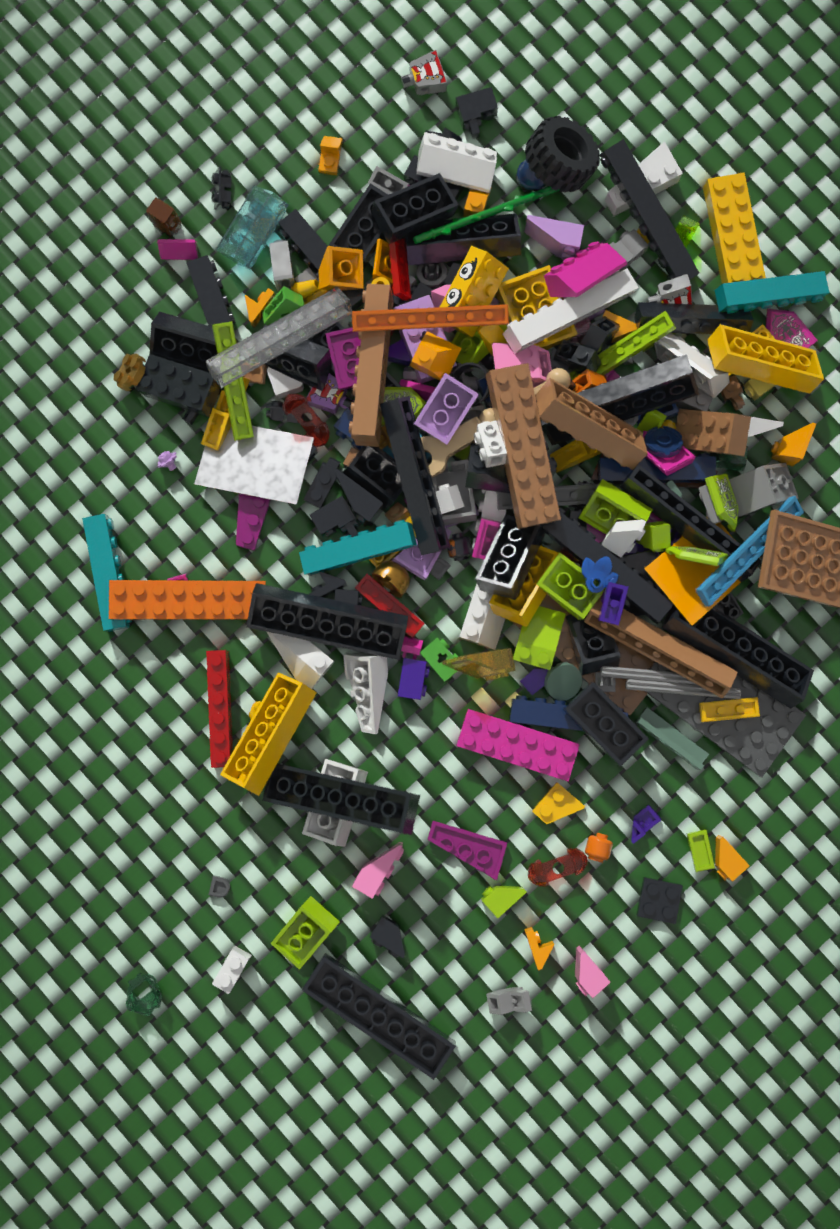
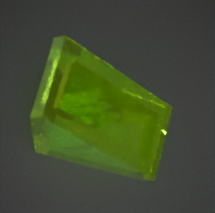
[675,215,700,248]

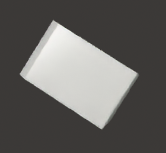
[267,367,304,400]

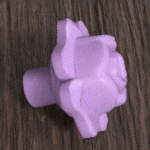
[157,451,177,471]

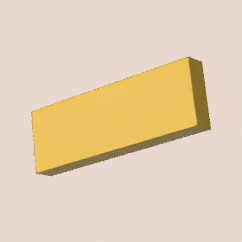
[699,697,760,722]

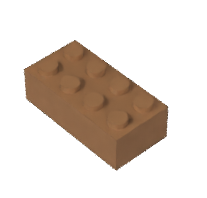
[676,409,751,456]

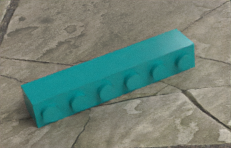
[714,271,830,314]
[82,514,132,632]
[299,520,417,576]

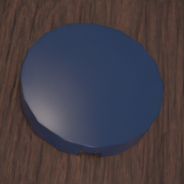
[644,426,683,458]

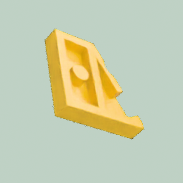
[532,782,585,824]

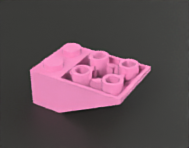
[492,343,552,388]
[352,842,404,899]

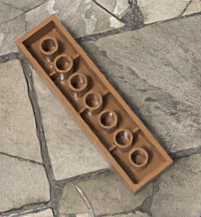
[349,284,394,447]
[486,363,561,529]

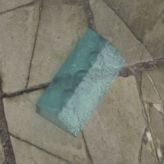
[216,185,289,270]

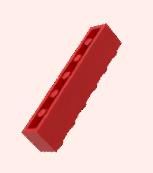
[206,650,233,768]

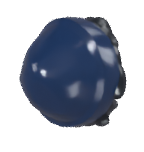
[515,160,546,192]

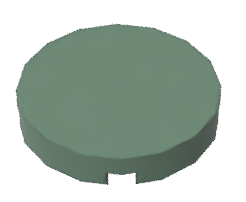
[544,662,582,701]

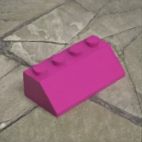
[544,241,627,297]

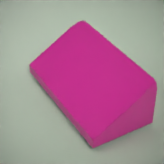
[157,239,198,260]

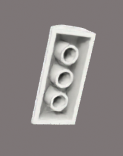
[416,132,497,193]
[654,333,730,399]
[459,584,505,650]
[302,759,368,847]

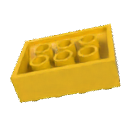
[496,265,578,350]

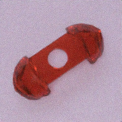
[283,394,330,447]
[528,848,587,887]

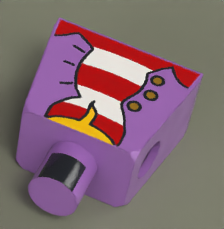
[305,373,354,414]

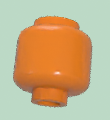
[585,833,613,863]

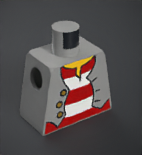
[401,50,447,95]
[648,274,692,304]

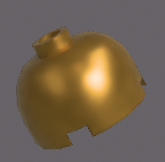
[372,561,410,598]

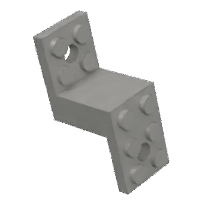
[699,463,799,524]

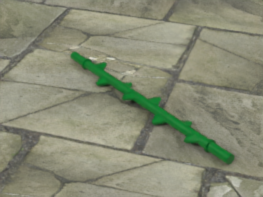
[413,186,560,244]

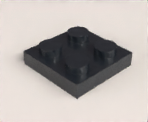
[636,877,683,924]

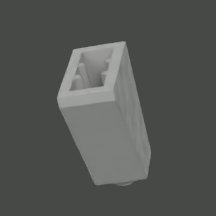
[269,239,295,292]

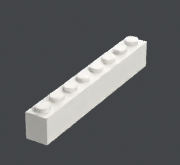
[503,269,639,354]

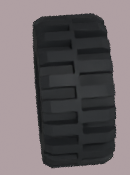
[525,116,600,192]

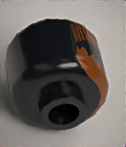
[447,533,473,561]

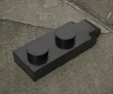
[303,457,341,509]

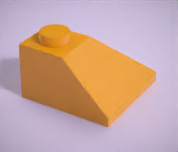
[319,246,364,291]
[410,331,462,381]
[771,423,816,466]

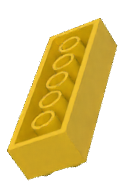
[703,173,766,284]
[707,324,824,394]
[220,673,317,796]

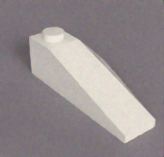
[267,632,335,689]
[344,653,388,734]

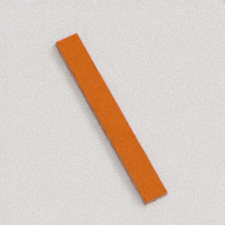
[351,304,509,332]

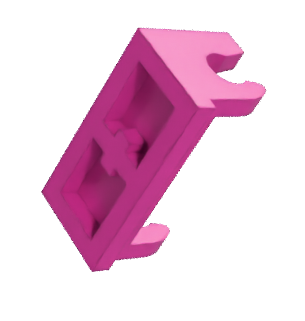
[472,517,502,559]

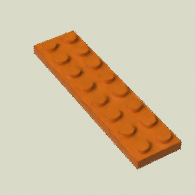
[109,580,265,620]

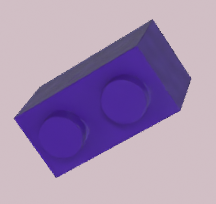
[398,658,430,700]

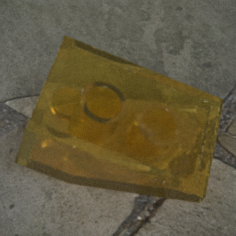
[442,648,516,681]

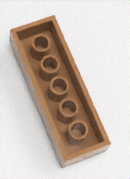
[536,378,648,470]

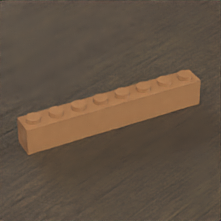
[584,596,738,699]

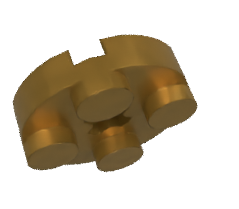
[113,354,146,391]

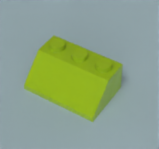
[578,479,652,535]

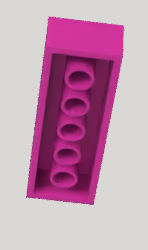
[456,709,580,781]

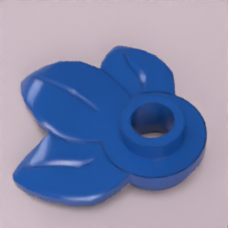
[581,556,619,593]

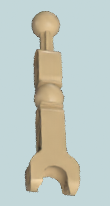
[421,368,571,478]

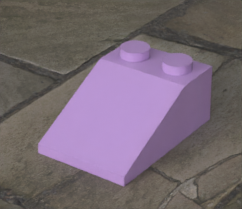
[524,215,584,260]
[414,373,479,445]

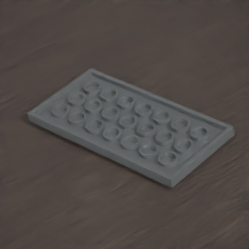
[645,635,806,777]

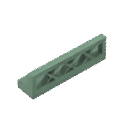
[635,707,709,770]

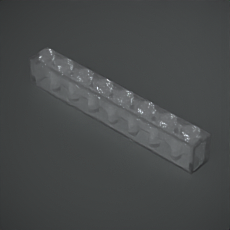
[206,287,352,388]

